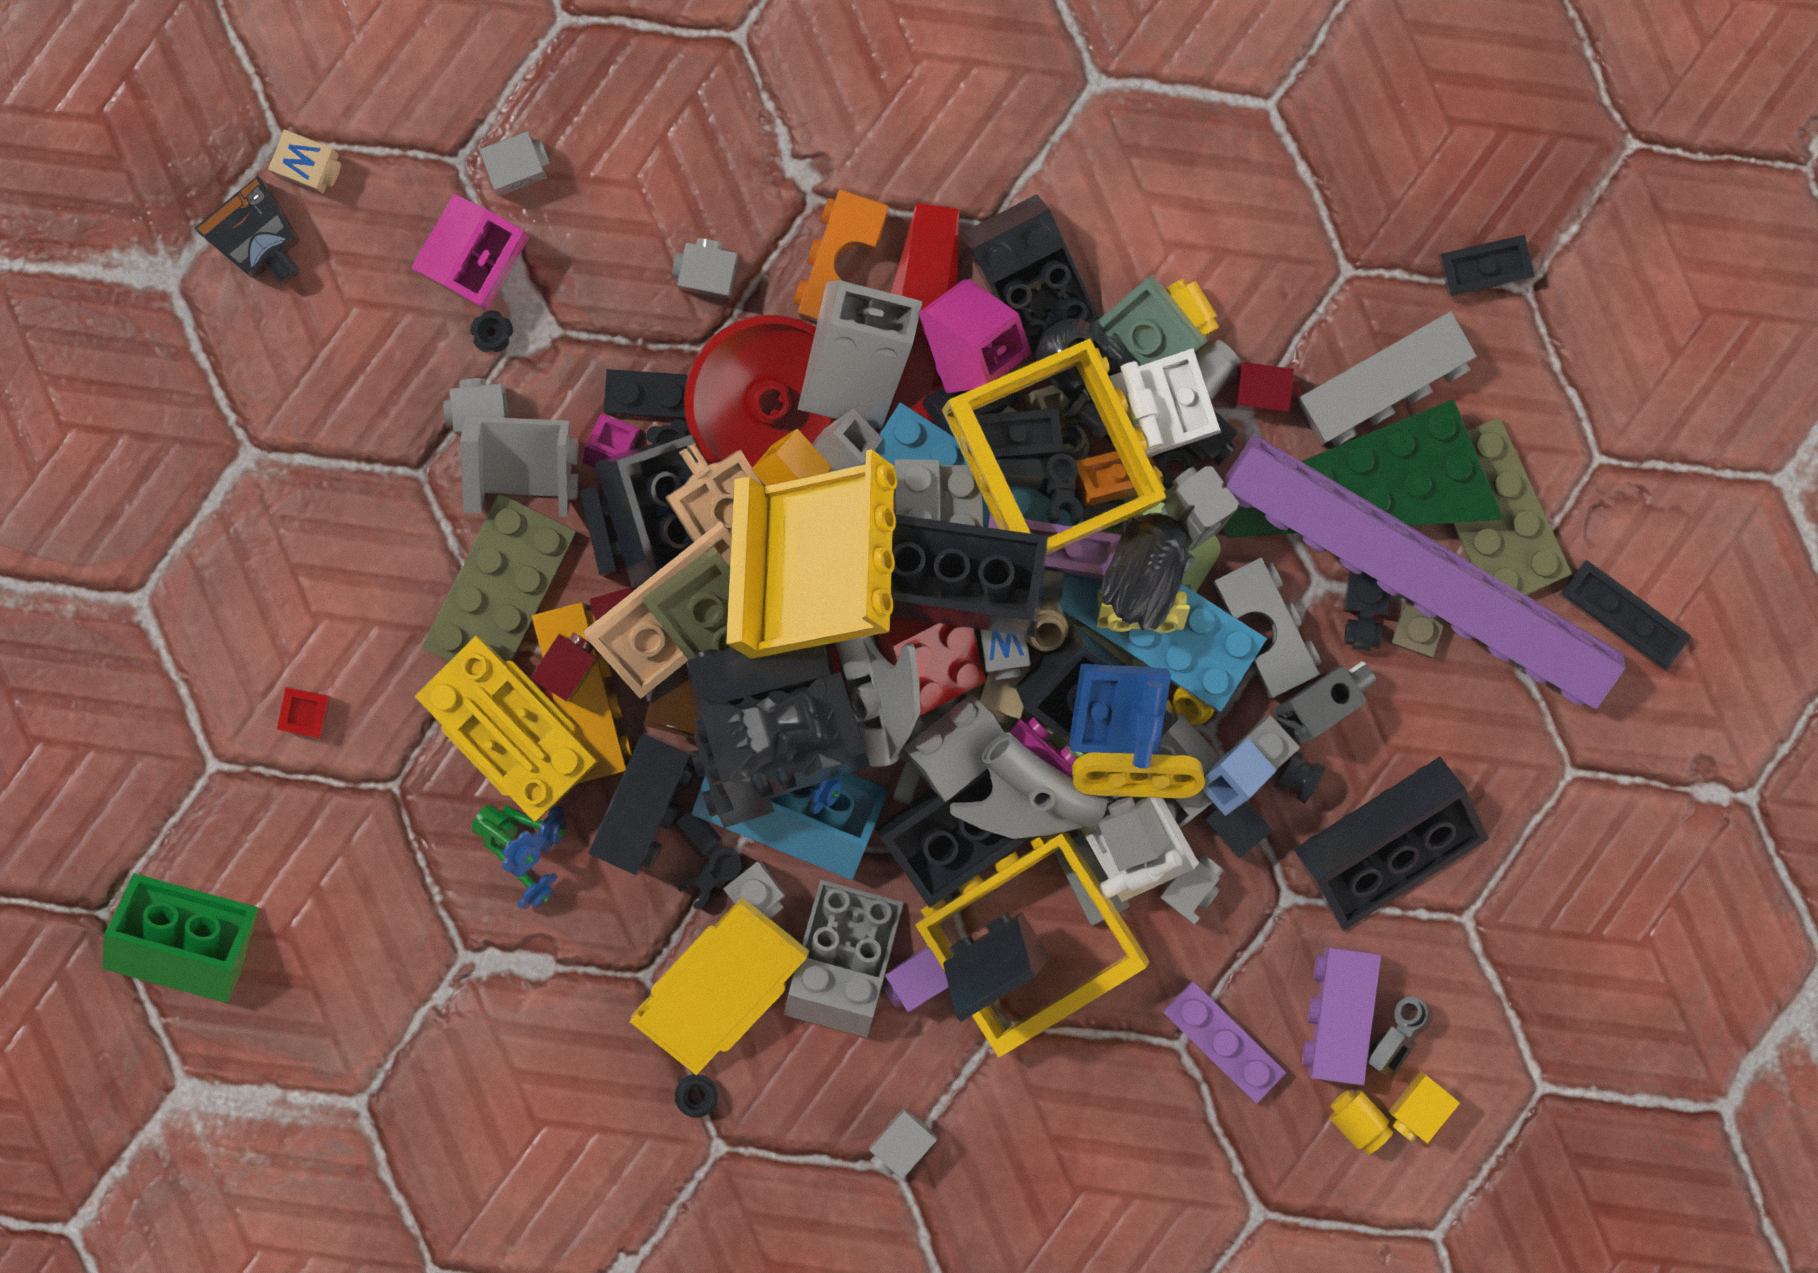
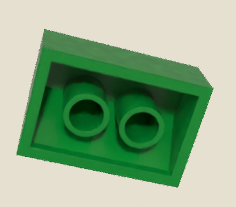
[102,873,258,1004]

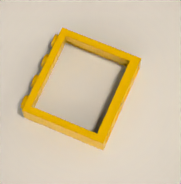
[942,338,1166,555]
[915,831,1149,1058]

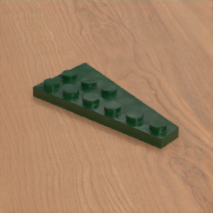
[1223,399,1503,538]

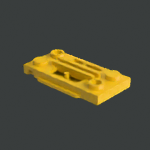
[414,635,600,822]
[629,897,809,1075]

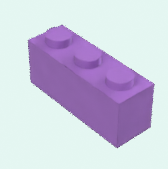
[1302,946,1381,1085]

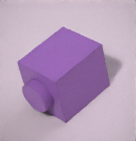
[882,946,949,1012]

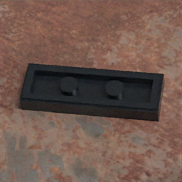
[1559,560,1691,671]

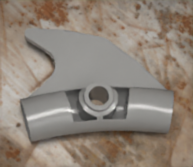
[835,635,920,767]
[950,732,1108,839]

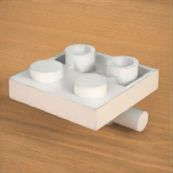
[1110,348,1221,457]
[1081,797,1199,902]

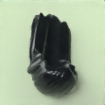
[1036,318,1134,445]
[1100,512,1196,631]

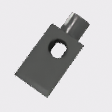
[1270,661,1377,745]

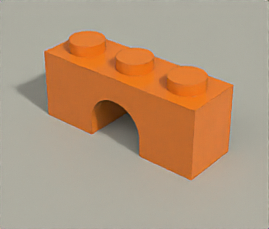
[793,189,889,323]

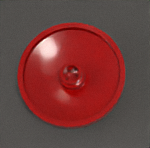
[684,315,837,468]

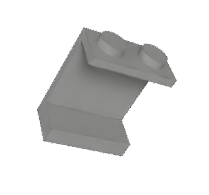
[460,416,579,517]

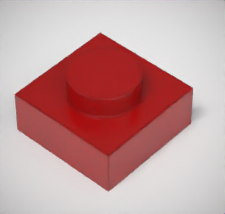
[277,687,331,738]

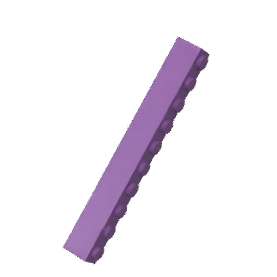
[1224,433,1626,710]

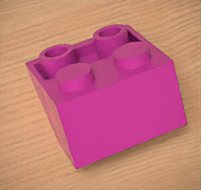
[411,194,529,311]
[918,279,1032,393]

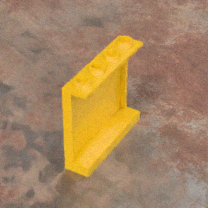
[726,449,897,659]

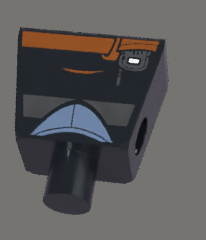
[195,175,301,286]

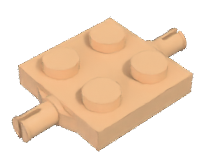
[665,443,763,542]

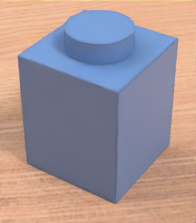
[1202,738,1277,816]

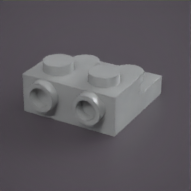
[893,459,983,527]

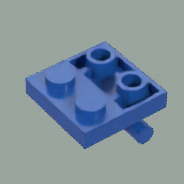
[1069,664,1171,768]

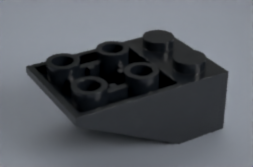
[960,194,1100,353]

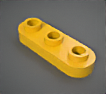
[1072,752,1205,798]

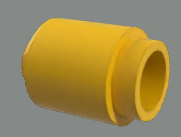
[1166,278,1219,337]
[1329,1089,1393,1155]

